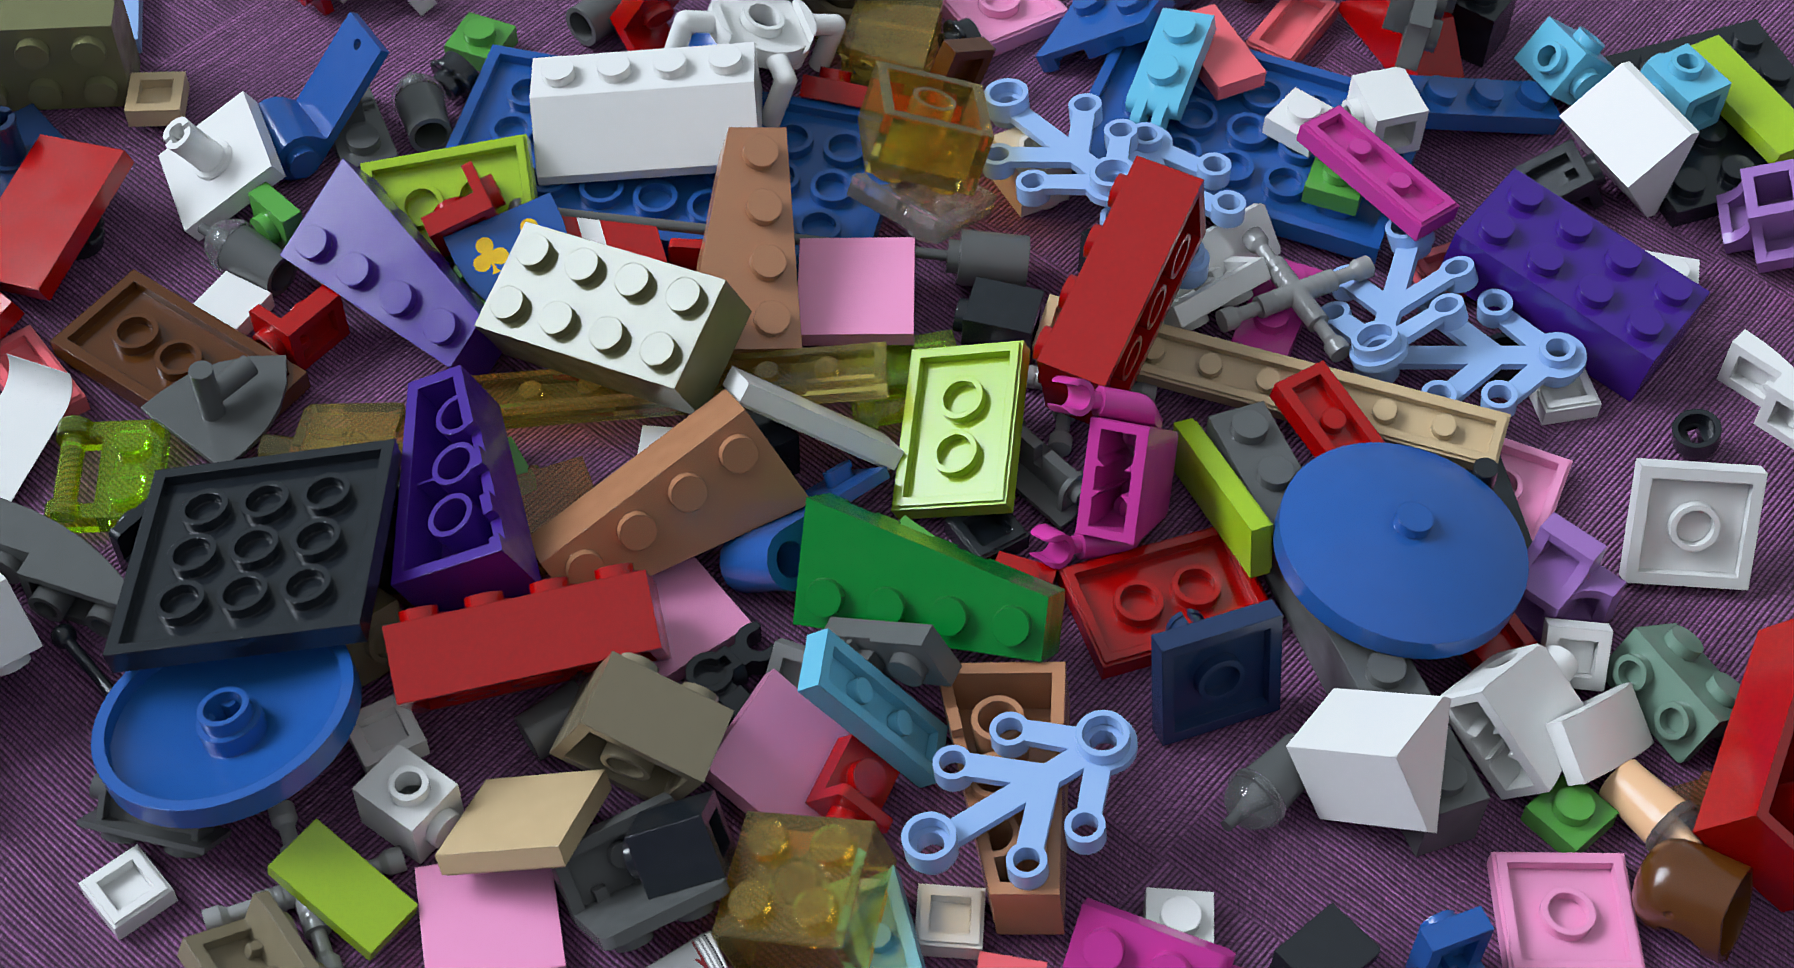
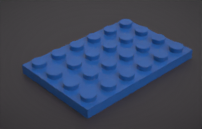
[1068,39,1426,264]

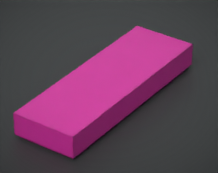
[1296,105,1460,241]

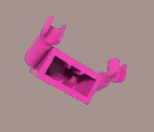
[1029,375,1178,569]

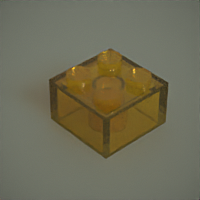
[858,60,994,196]
[711,811,897,968]

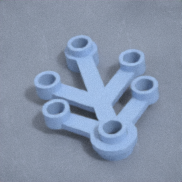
[981,78,1138,208]
[1099,122,1246,289]
[1321,219,1478,374]
[1353,289,1587,417]
[901,710,1138,890]

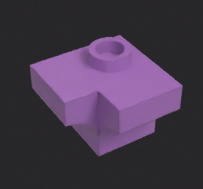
[1716,159,1794,273]
[1515,512,1627,643]

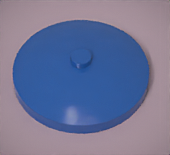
[1273,442,1529,659]
[91,645,362,829]

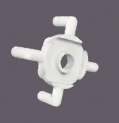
[664,0,846,127]

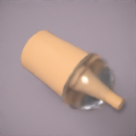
[1599,759,1705,852]

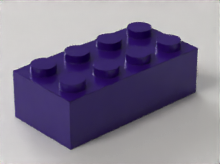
[1439,168,1710,402]

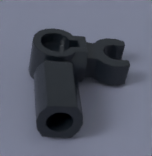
[685,621,774,728]

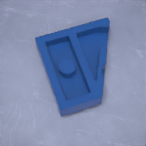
[1035,0,1175,73]

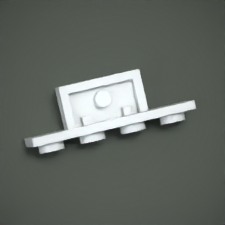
[1163,203,1281,331]

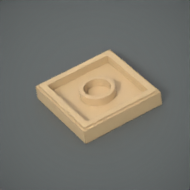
[435,769,612,876]

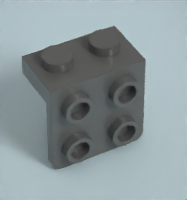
[550,792,730,953]

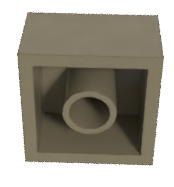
[549,651,734,801]

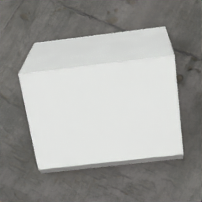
[1560,61,1700,217]
[1286,688,1451,833]

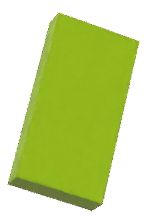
[268,818,418,961]

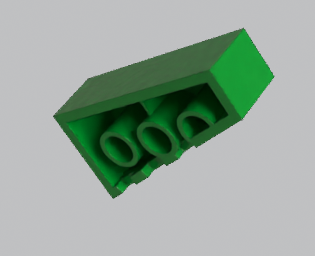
[793,493,1066,662]

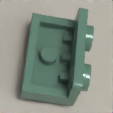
[1606,623,1740,763]

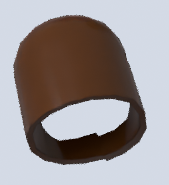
[1632,838,1753,964]

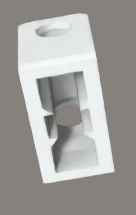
[1440,643,1585,800]

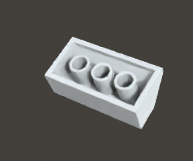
[530,42,762,186]

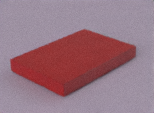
[0,134,134,301]
[1057,527,1269,680]

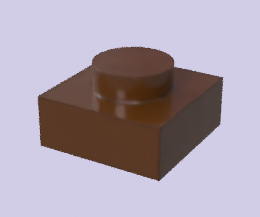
[925,37,996,95]

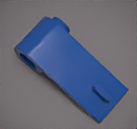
[258,12,390,180]
[719,460,890,593]

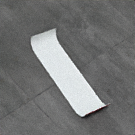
[0,354,72,502]

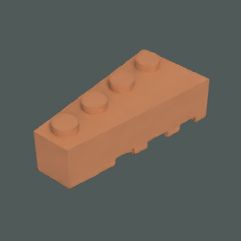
[696,127,802,372]
[531,389,808,584]
[939,662,1070,935]

